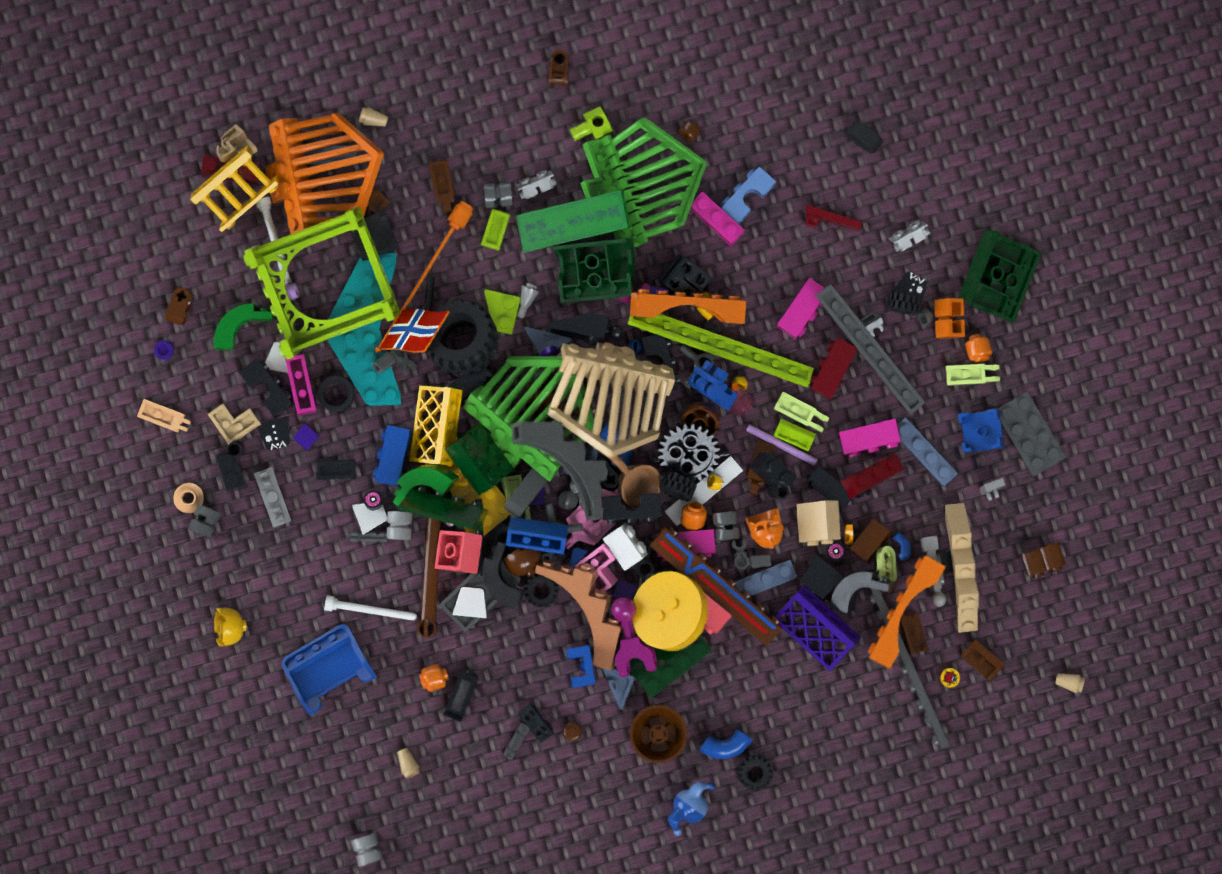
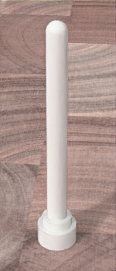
[256,197,291,284]
[324,595,417,620]

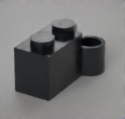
[215,442,247,493]
[749,452,796,499]

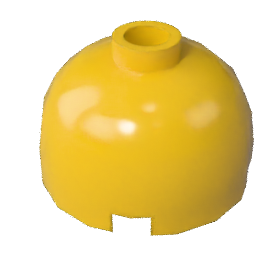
[214,608,247,647]

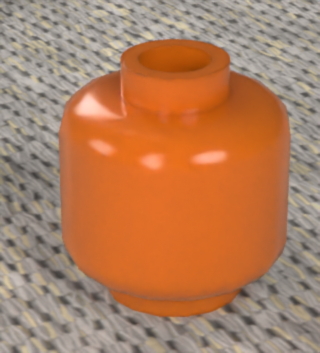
[965,334,992,363]
[681,502,707,531]
[419,664,449,692]

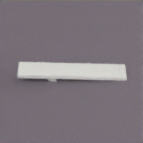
[665,456,743,526]

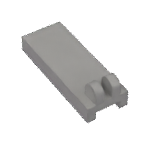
[979,478,1005,501]

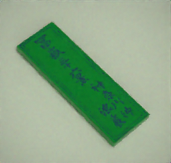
[516,190,630,253]

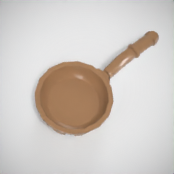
[605,455,661,508]

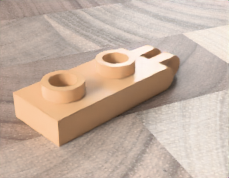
[137,399,191,433]

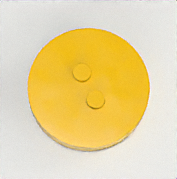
[632,572,708,651]

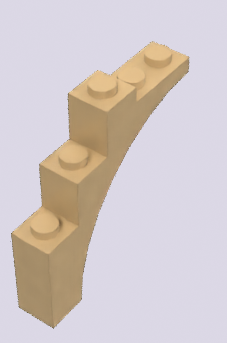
[945,503,979,633]

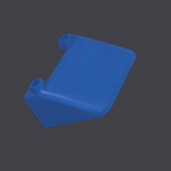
[281,625,377,716]

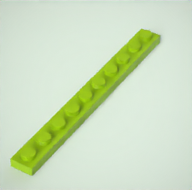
[627,314,814,387]

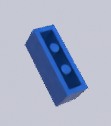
[373,425,411,487]
[506,517,568,554]

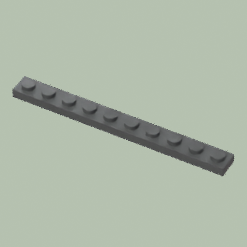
[866,568,949,749]

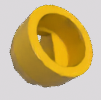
[731,376,748,392]
[707,474,724,491]

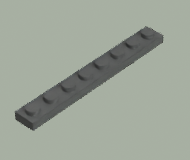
[815,284,925,415]

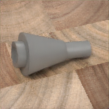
[517,283,540,319]

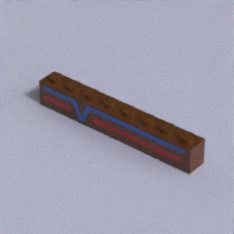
[650,526,782,646]

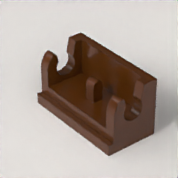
[850,518,892,564]
[900,613,928,655]
[960,639,1005,681]

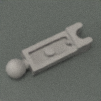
[920,536,947,607]

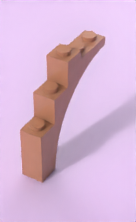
[535,560,623,671]

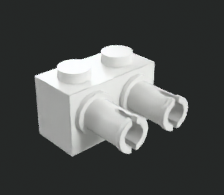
[603,523,648,571]

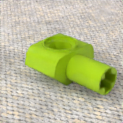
[569,106,612,141]

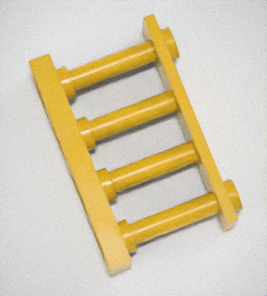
[190,145,279,232]

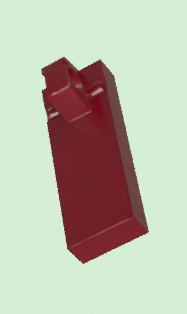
[804,205,862,232]

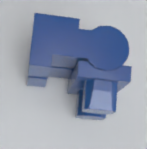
[689,360,738,411]

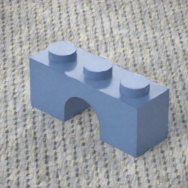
[720,167,776,224]

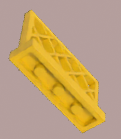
[409,386,463,466]

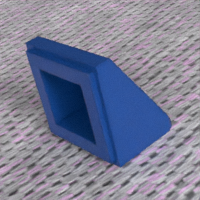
[569,548,588,568]

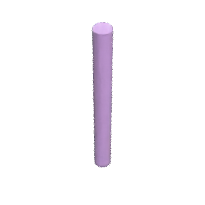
[746,424,818,466]

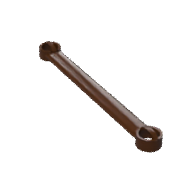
[417,486,442,638]

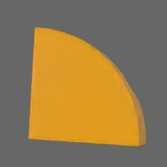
[844,524,853,545]

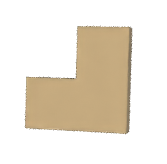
[208,403,261,445]

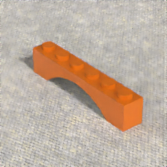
[630,289,746,324]
[868,555,946,669]

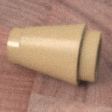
[359,107,388,127]
[1055,673,1085,693]
[397,748,420,778]

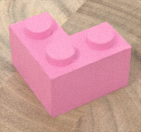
[574,542,618,591]

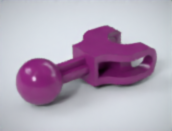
[611,597,658,678]

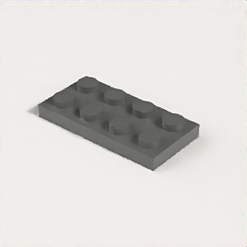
[998,392,1067,477]
[439,555,521,633]

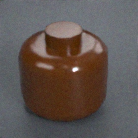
[679,121,700,142]
[563,722,582,741]

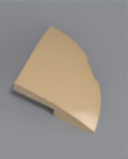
[217,124,258,162]

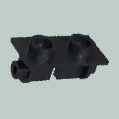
[518,703,554,744]

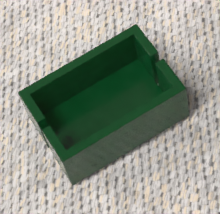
[445,423,514,495]

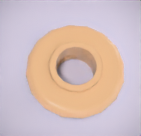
[173,483,204,513]

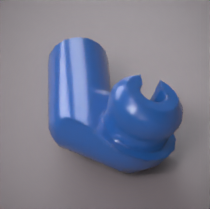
[893,532,912,561]

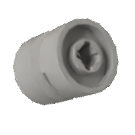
[386,511,412,540]
[351,833,383,867]

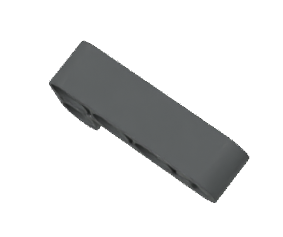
[503,468,548,518]

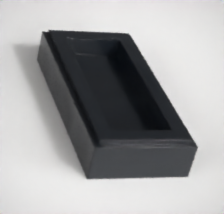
[317,459,356,480]

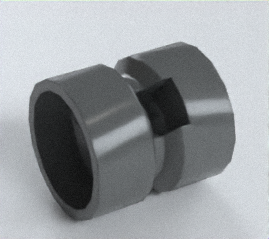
[484,181,513,208]
[188,504,221,539]
[712,511,740,541]

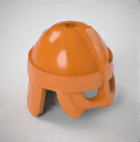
[746,508,784,549]

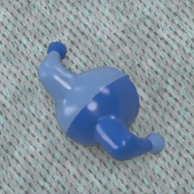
[668,781,714,836]

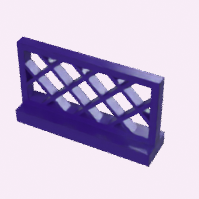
[775,585,861,671]

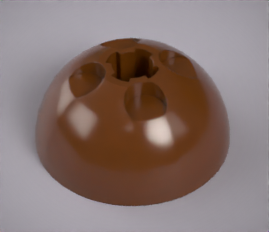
[630,705,688,763]

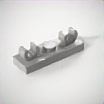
[254,467,292,528]

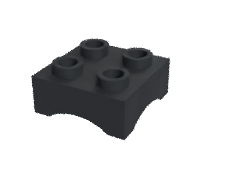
[350,210,398,261]

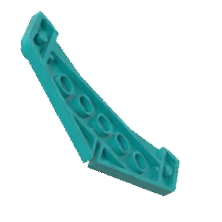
[327,253,401,406]

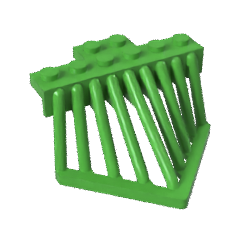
[581,118,707,248]
[463,356,594,481]

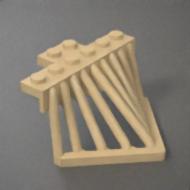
[548,342,675,457]

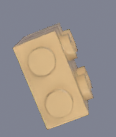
[796,501,841,546]

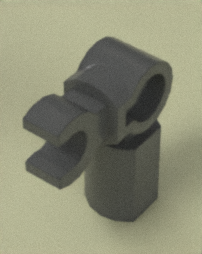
[372,349,417,376]
[732,539,771,571]

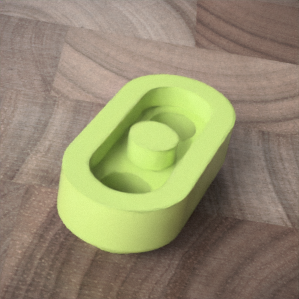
[876,546,897,581]

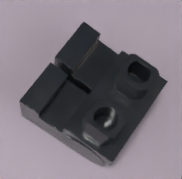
[658,254,712,307]

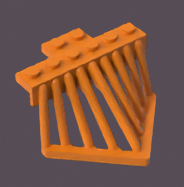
[265,113,384,234]

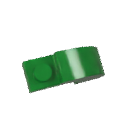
[214,304,274,351]
[393,464,459,507]

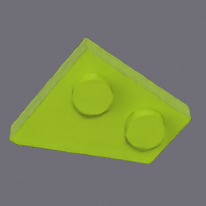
[484,289,521,335]

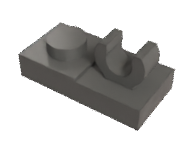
[843,311,884,343]

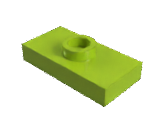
[481,209,510,251]
[774,419,816,451]

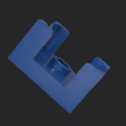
[958,409,1004,453]
[566,645,596,688]

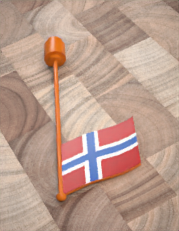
[375,201,473,353]

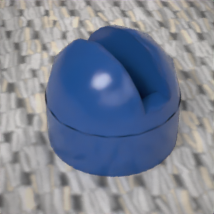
[628,339,643,355]

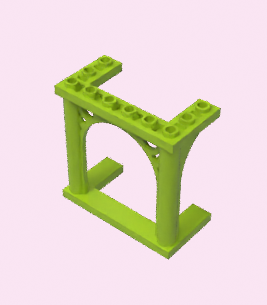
[243,206,401,360]

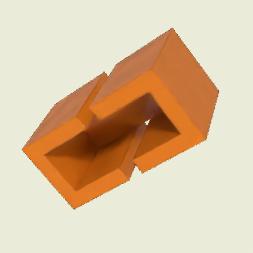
[934,298,965,339]

